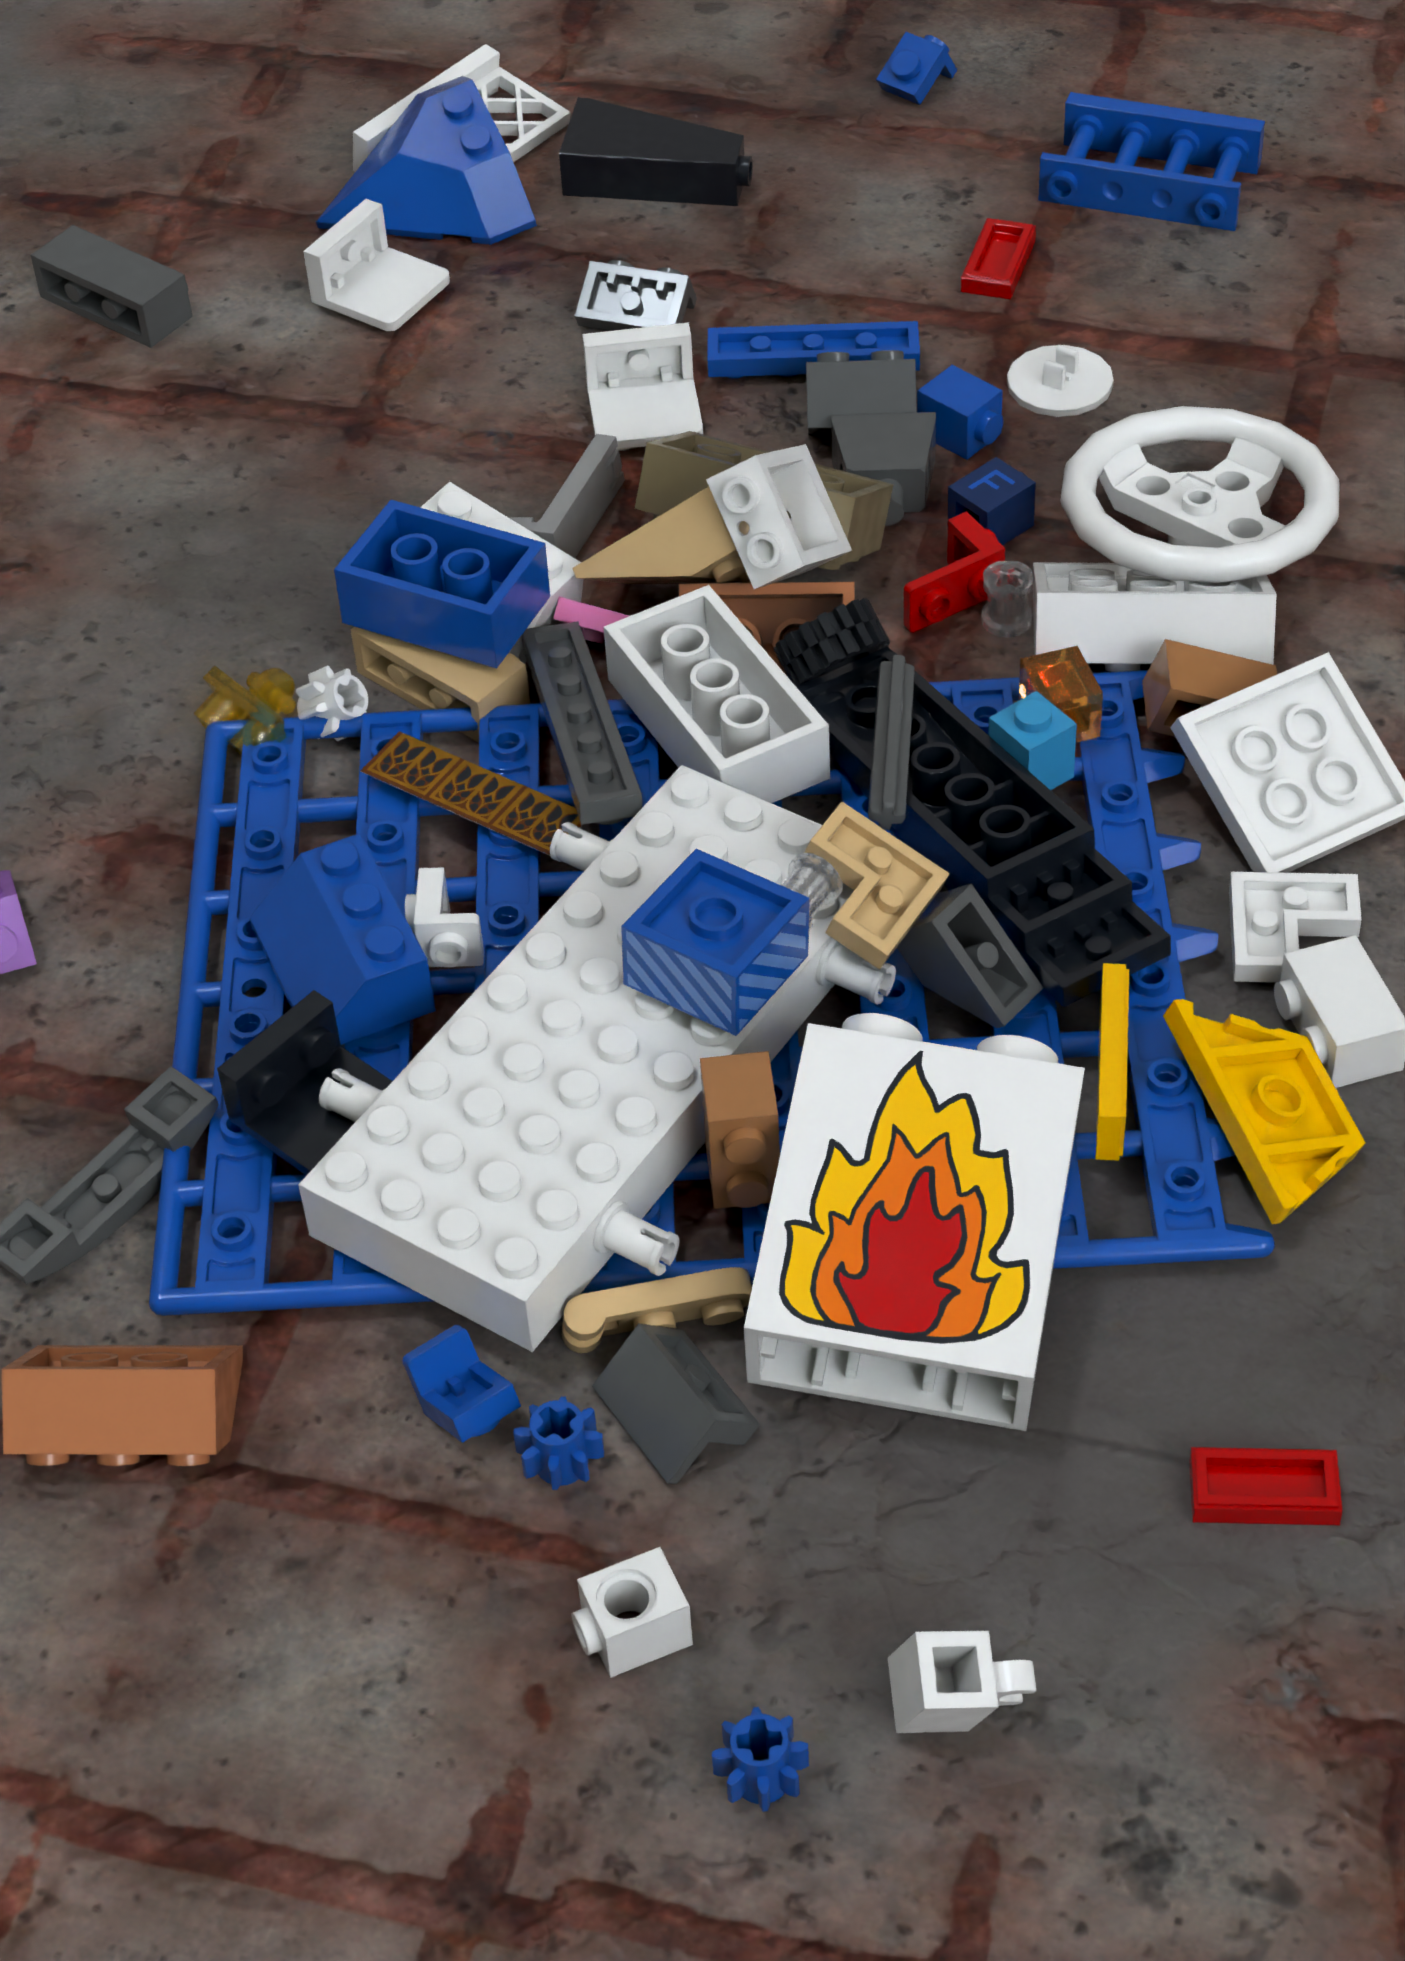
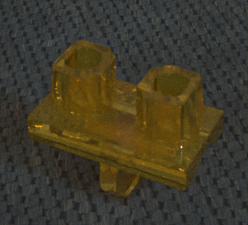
[193,665,296,757]

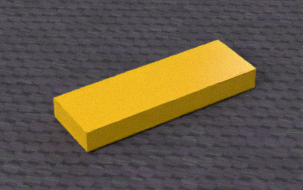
[1095,963,1129,1161]

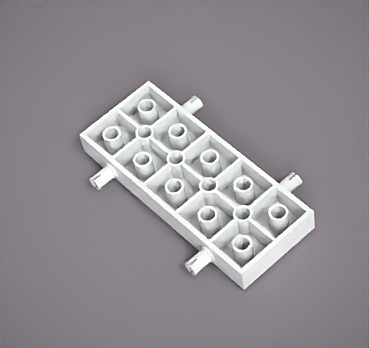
[298,765,896,1352]

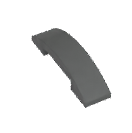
[0,1066,219,1285]

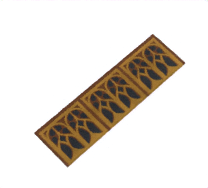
[360,731,582,856]

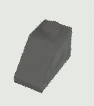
[897,883,1043,1028]

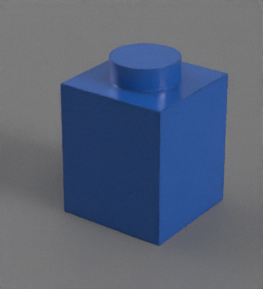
[917,365,1004,460]

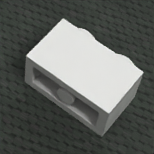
[1274,935,1405,1088]

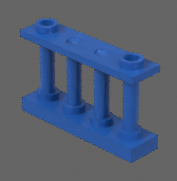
[1038,92,1265,231]

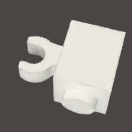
[888,1631,1037,1733]

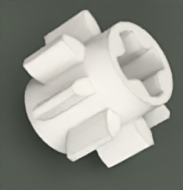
[296,666,368,741]

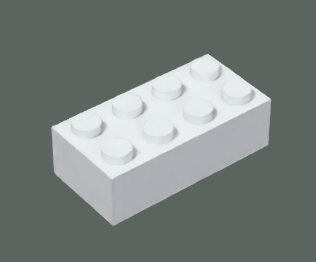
[604,585,830,803]

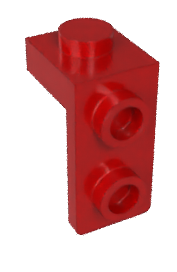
[904,511,1006,633]

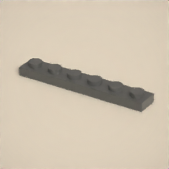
[522,622,643,825]

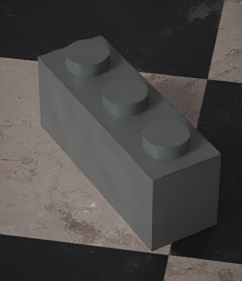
[31,225,193,348]

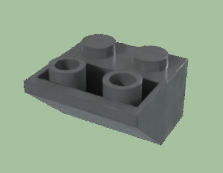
[806,350,917,434]

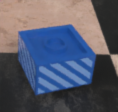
[621,848,810,1036]

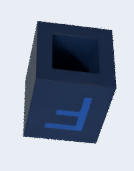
[947,457,1036,545]

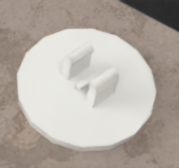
[1007,345,1114,417]

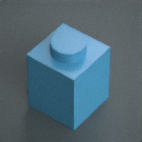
[989,691,1077,790]

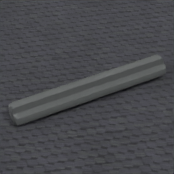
[868,654,915,830]

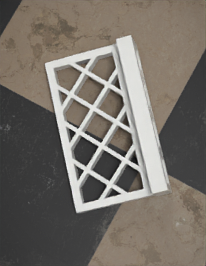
[353,44,571,172]

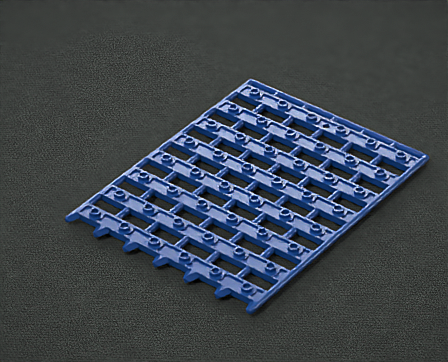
[149,670,1275,1316]

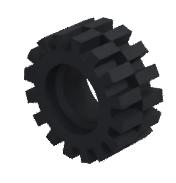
[773,598,890,686]

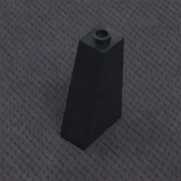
[559,97,753,206]

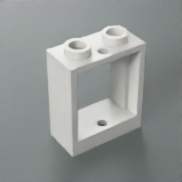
[706,444,852,589]

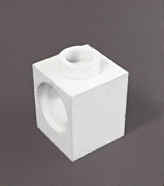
[571,1547,693,1678]

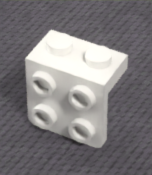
[303,199,450,331]
[582,322,703,451]

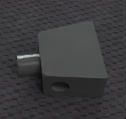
[831,412,936,526]

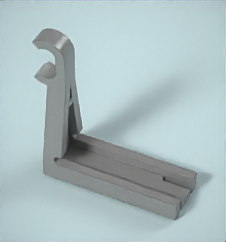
[508,434,625,558]

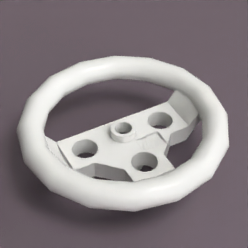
[1060,406,1340,583]

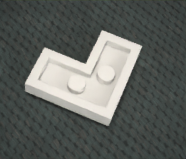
[1229,872,1362,982]

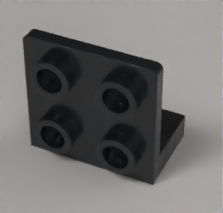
[217,990,392,1175]

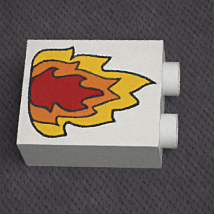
[744,1013,1085,1431]

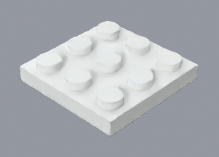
[1170,652,1405,873]

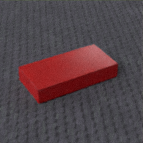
[961,218,1036,300]
[1189,1447,1342,1526]

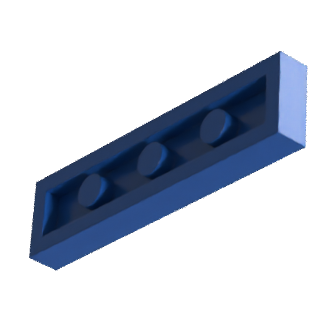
[707,321,920,378]

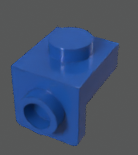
[876,32,957,105]
[402,1325,521,1443]

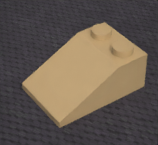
[572,486,751,584]

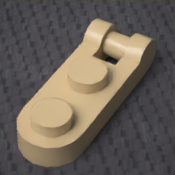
[562,1267,752,1353]

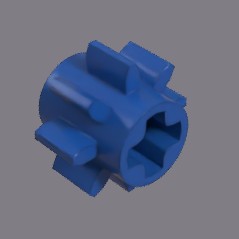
[513,1396,605,1490]
[712,1707,809,1812]

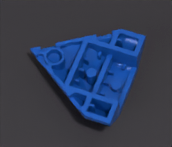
[316,76,537,245]

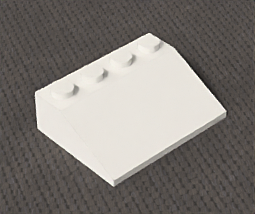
[1033,562,1277,672]

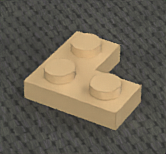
[803,802,950,970]

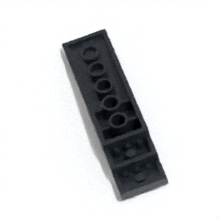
[796,646,1171,1007]

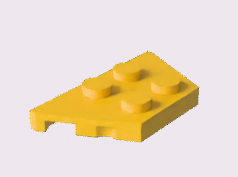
[1163,999,1366,1224]

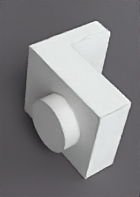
[405,867,484,968]

